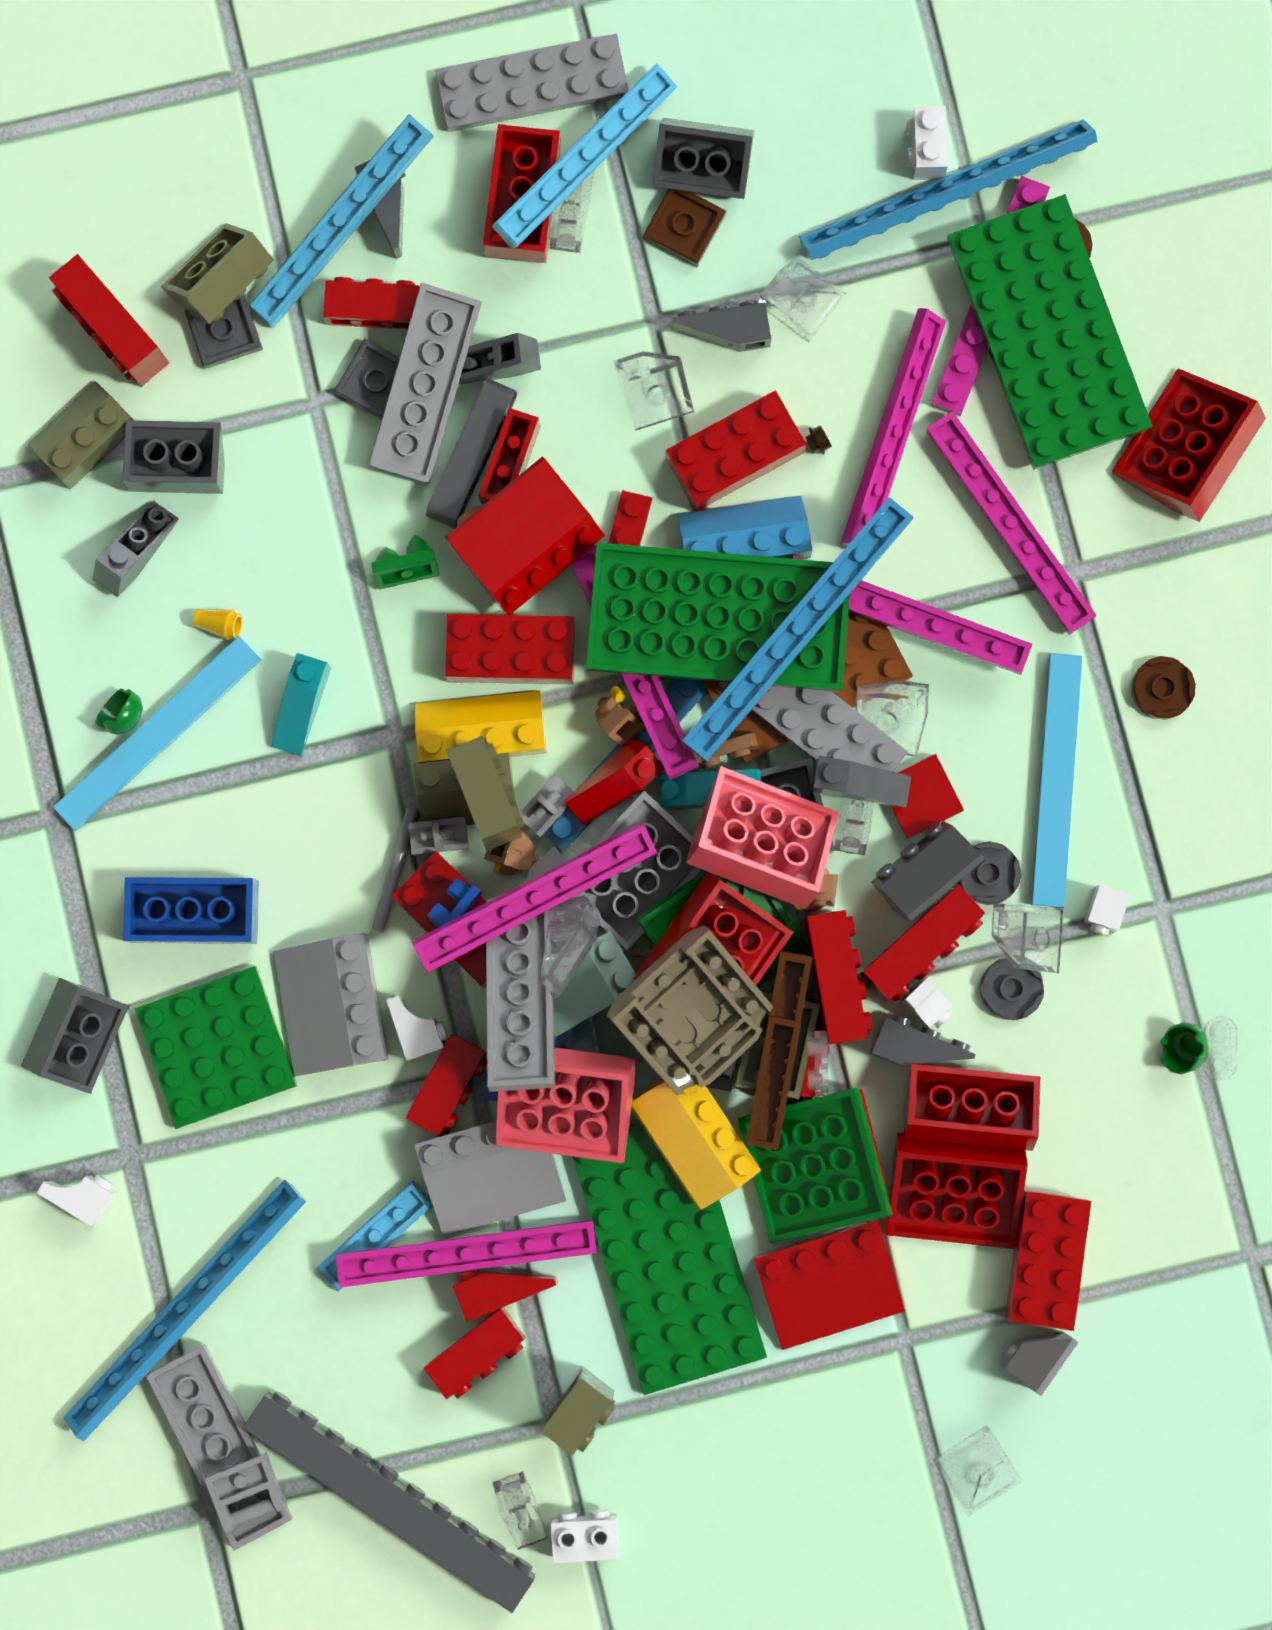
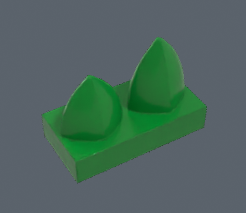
[371,534,440,590]

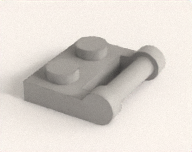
[204,1452,288,1533]

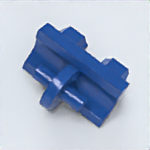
[427,879,483,928]

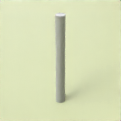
[372,808,419,933]

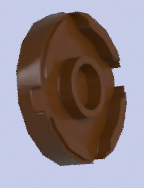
[1131,656,1196,720]

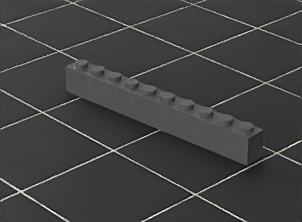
[243,1391,536,1613]

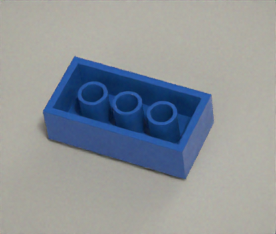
[123,877,259,944]

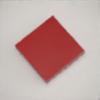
[890,754,964,839]

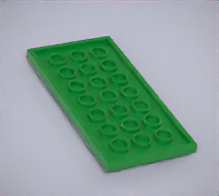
[947,194,1153,470]
[586,543,850,692]
[572,1124,767,1395]

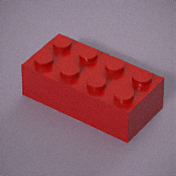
[483,124,561,263]
[49,253,170,387]
[665,390,806,511]
[445,614,575,685]
[391,851,487,988]
[859,885,985,1002]
[804,910,872,1045]
[904,1064,1041,1151]
[1005,1190,1092,1331]

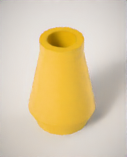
[193,609,243,640]

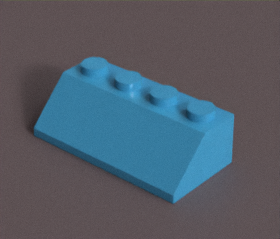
[677,496,812,559]

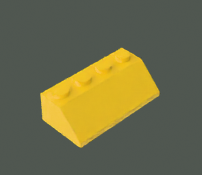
[415,691,547,763]
[631,1078,761,1210]

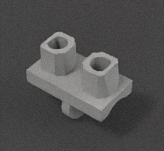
[520,774,574,838]
[408,817,469,856]

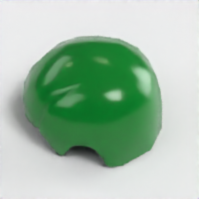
[95,688,143,735]
[1160,1022,1209,1075]

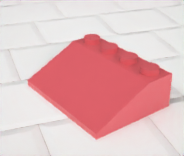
[686,766,839,909]
[496,1048,636,1163]

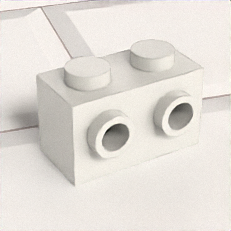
[907,106,948,180]
[551,1509,619,1563]

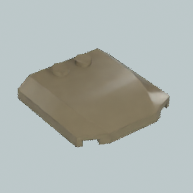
[607,926,773,1095]

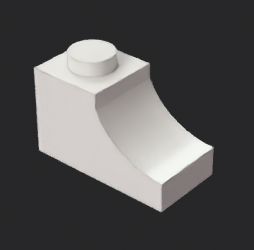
[900,976,953,1028]
[386,996,448,1061]
[37,1174,118,1227]

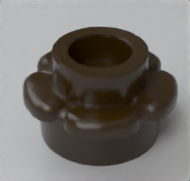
[805,425,832,455]

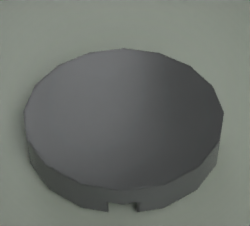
[958,841,1021,905]
[980,957,1044,1021]

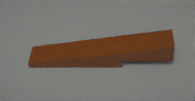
[745,950,813,1151]

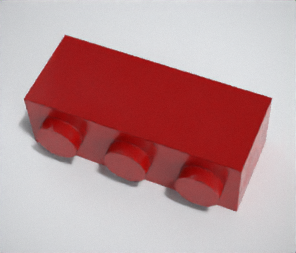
[323,277,420,330]
[478,408,541,505]
[405,1033,487,1137]
[423,1307,526,1400]

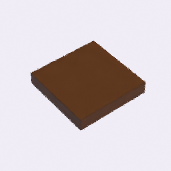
[643,189,727,267]

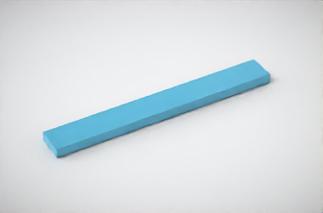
[492,63,678,249]
[249,114,434,328]
[53,636,262,831]
[1031,653,1082,908]

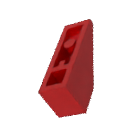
[563,737,664,825]
[452,1270,558,1322]

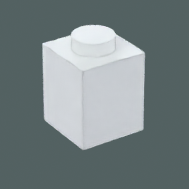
[1084,884,1131,936]

